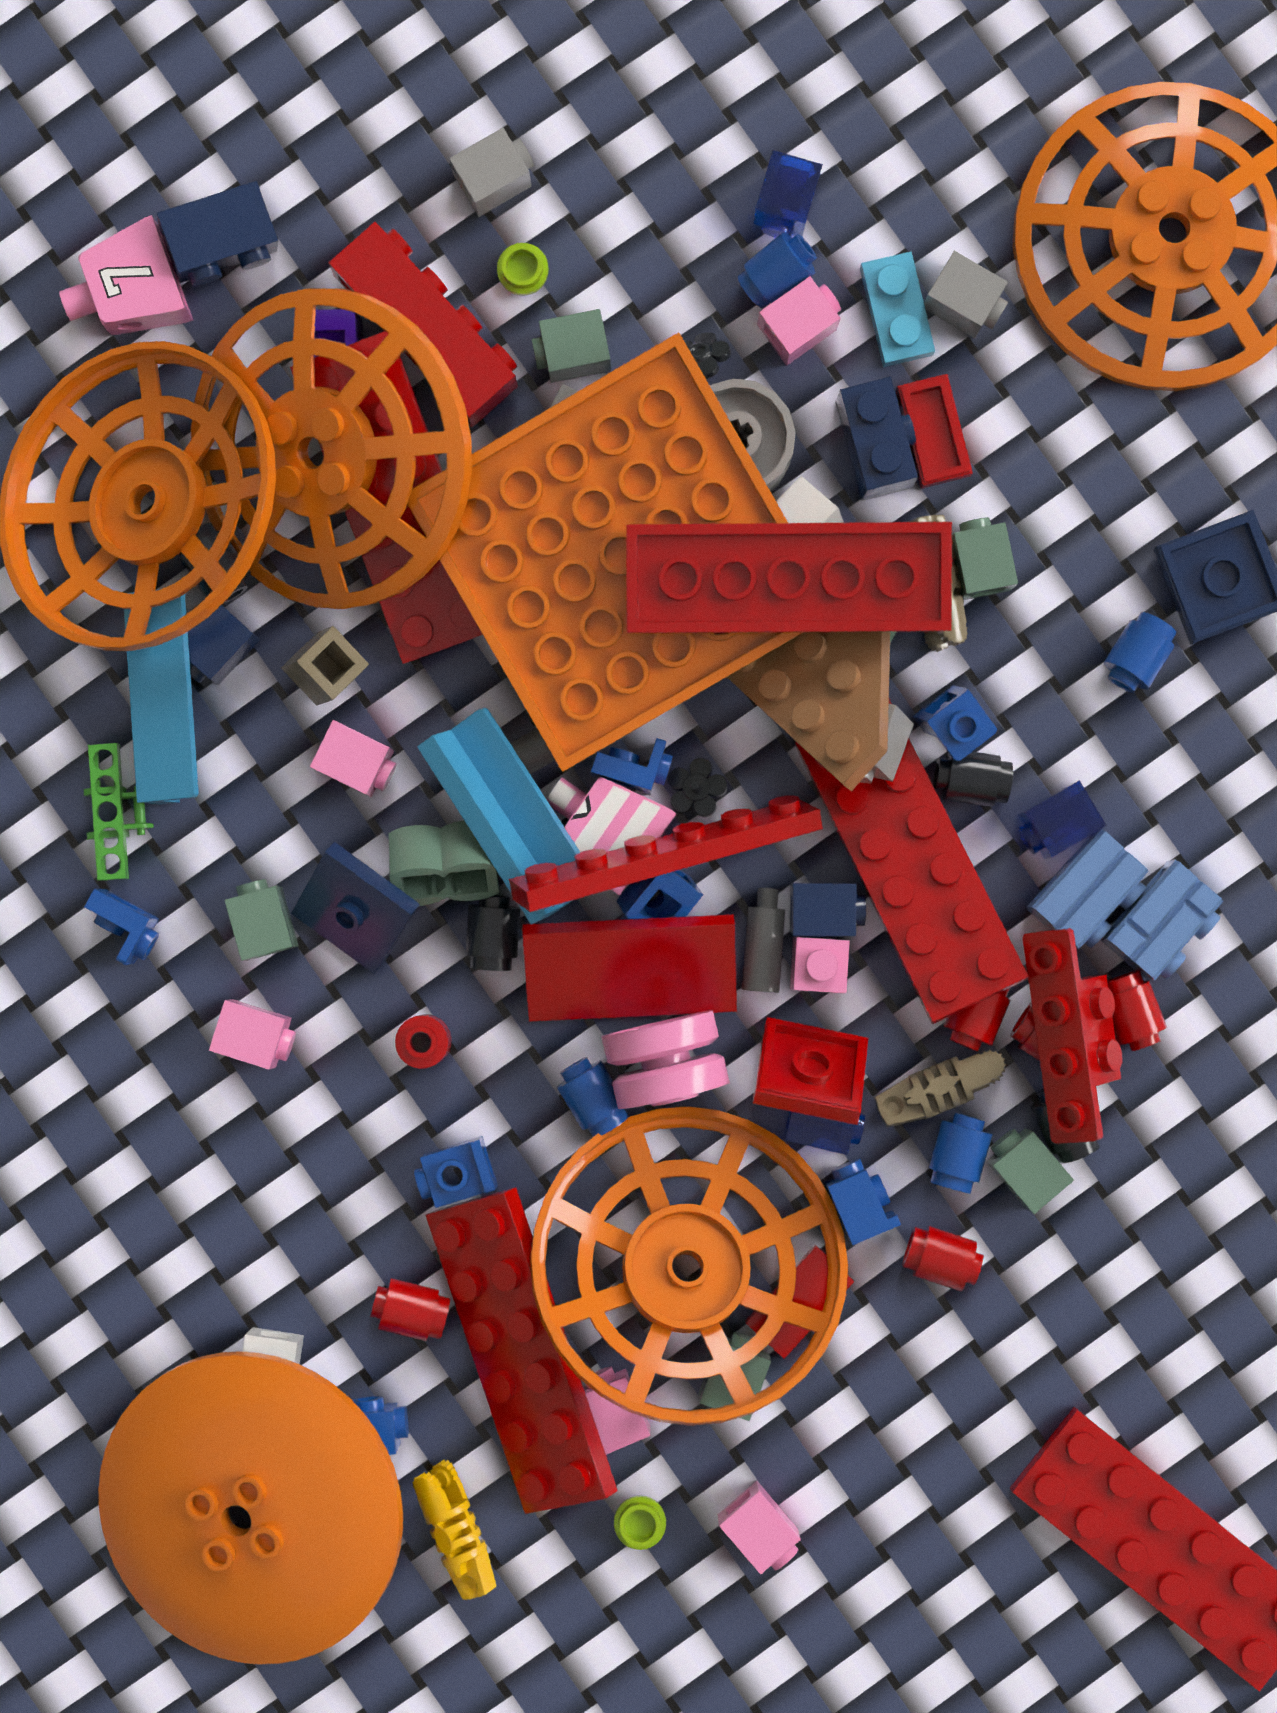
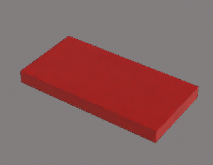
[522,914,737,1022]

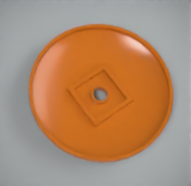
[98,1351,403,1664]

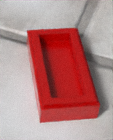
[896,374,973,489]
[745,1244,855,1359]

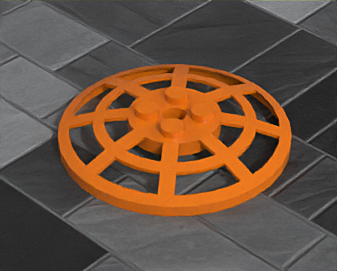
[1013,82,1277,391]
[191,288,472,609]
[0,341,276,651]
[530,1107,848,1426]

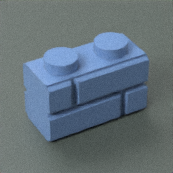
[1026,829,1149,949]
[1101,860,1223,980]

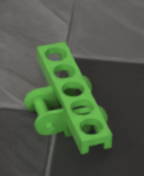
[83,743,154,881]

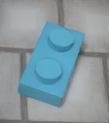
[860,251,935,367]

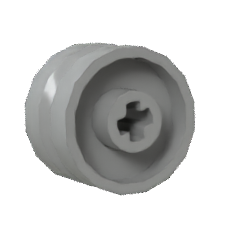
[710,379,796,492]

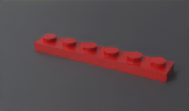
[509,795,823,912]

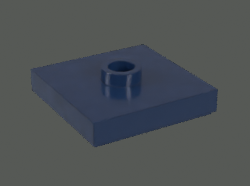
[1153,510,1277,645]
[291,842,420,974]

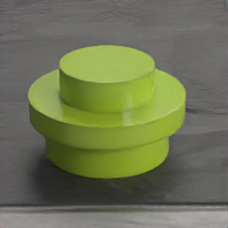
[497,243,549,296]
[614,1495,666,1550]

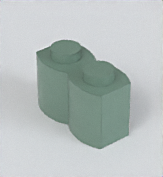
[389,820,499,906]

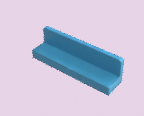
[124,589,199,804]
[417,708,580,925]

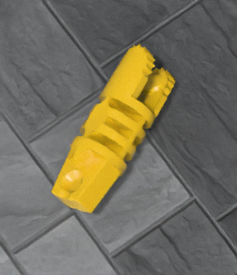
[412,1460,496,1600]

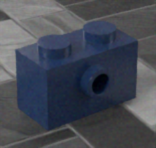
[157,181,278,286]
[835,376,918,501]

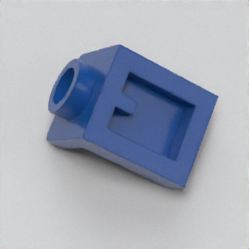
[912,685,997,761]
[591,738,673,795]
[84,889,159,965]

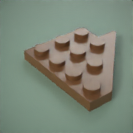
[727,632,890,791]

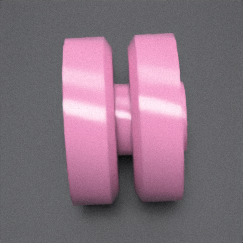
[601,1010,730,1109]

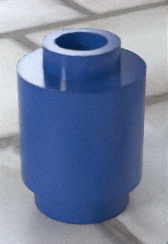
[738,232,817,309]
[1103,612,1177,693]
[556,1057,629,1137]
[929,1113,993,1194]

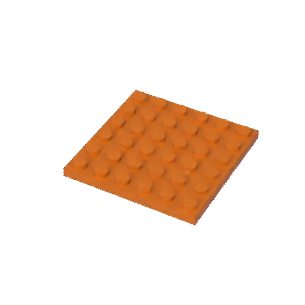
[407,332,804,772]

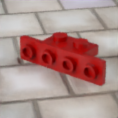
[1022,928,1122,1144]

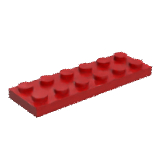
[290,331,483,664]
[626,522,952,633]
[795,699,1029,1024]
[425,1187,618,1514]
[1010,1407,1277,1692]

